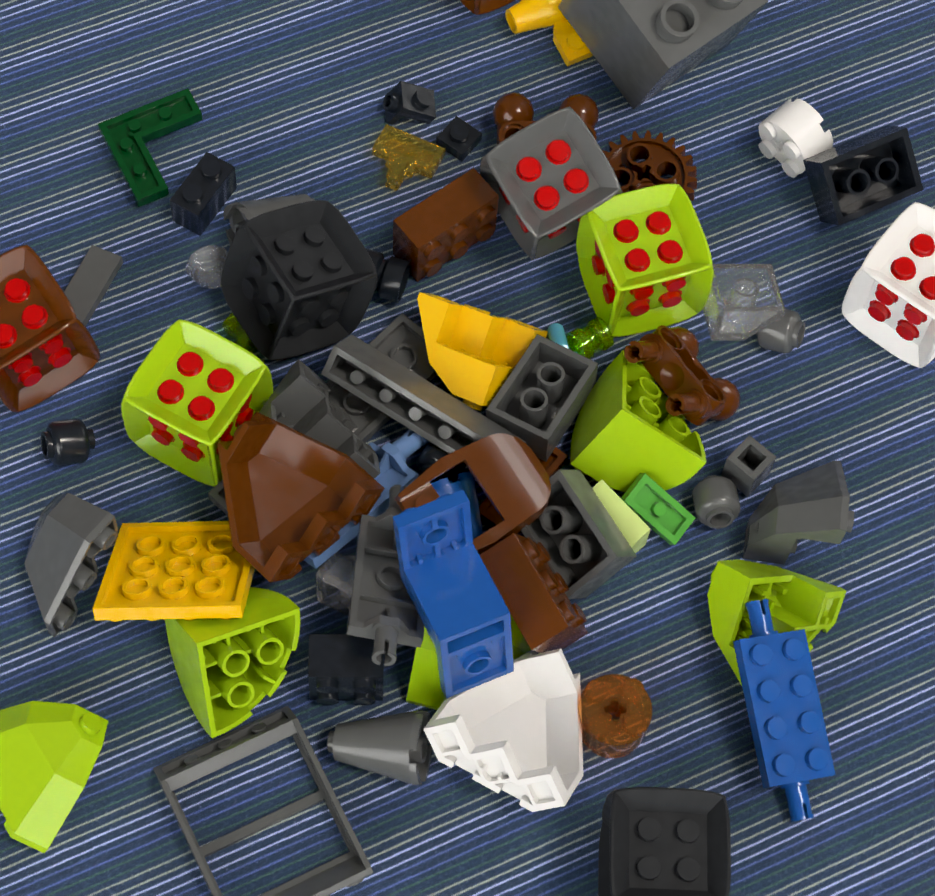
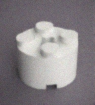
[758,99,833,178]

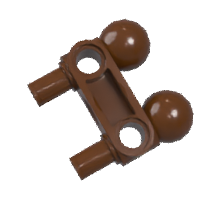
[493,92,599,145]
[624,325,740,426]

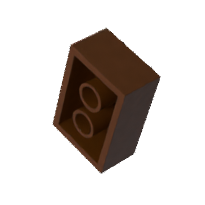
[393,168,499,282]
[480,533,588,653]

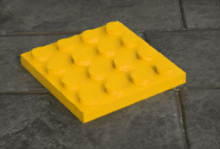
[92,521,255,622]

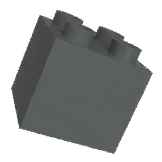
[558,0,768,110]

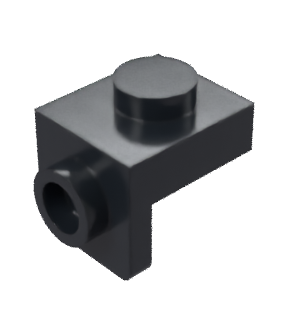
[383,81,436,125]

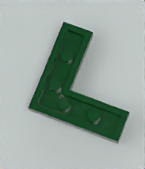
[98,88,202,207]

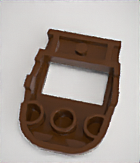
[395,433,551,555]

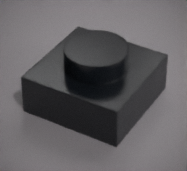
[436,116,482,162]

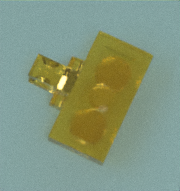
[372,124,446,191]

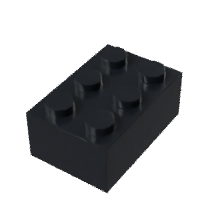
[803,125,924,226]

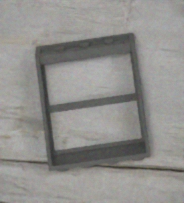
[153,705,374,896]

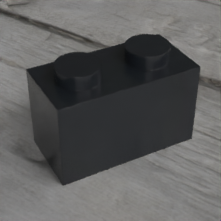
[170,152,237,236]

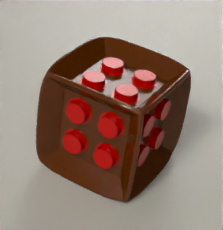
[0,245,100,413]

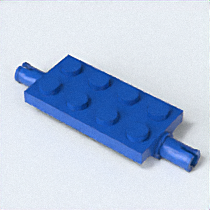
[733,599,836,822]

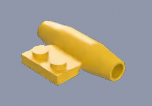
[505,0,593,67]

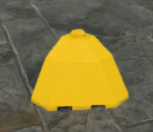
[417,292,548,411]

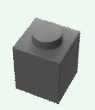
[721,435,776,497]

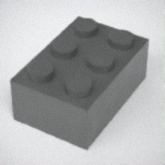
[486,334,598,462]
[521,470,637,599]

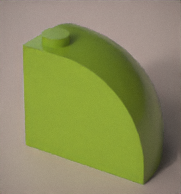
[570,350,706,492]
[165,587,300,738]

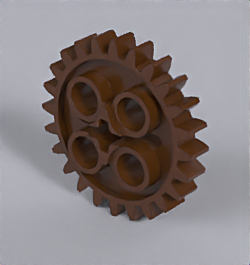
[602,130,697,201]

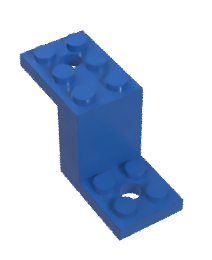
[392,490,514,699]

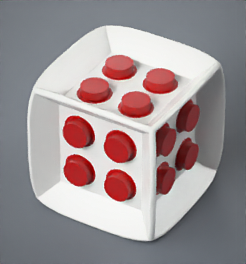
[841,202,935,368]

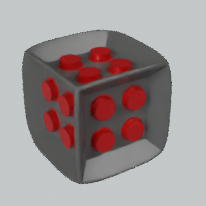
[480,107,623,260]

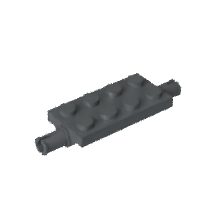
[346,485,424,666]

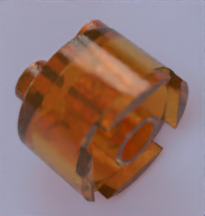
[578,674,652,758]

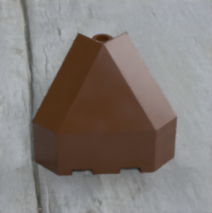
[217,412,385,582]

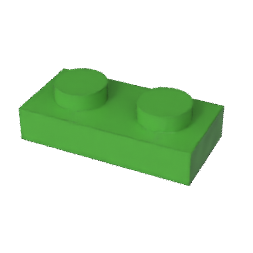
[621,473,695,545]

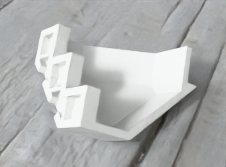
[424,648,583,812]

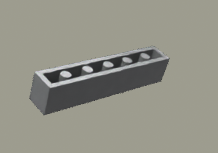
[321,335,527,463]

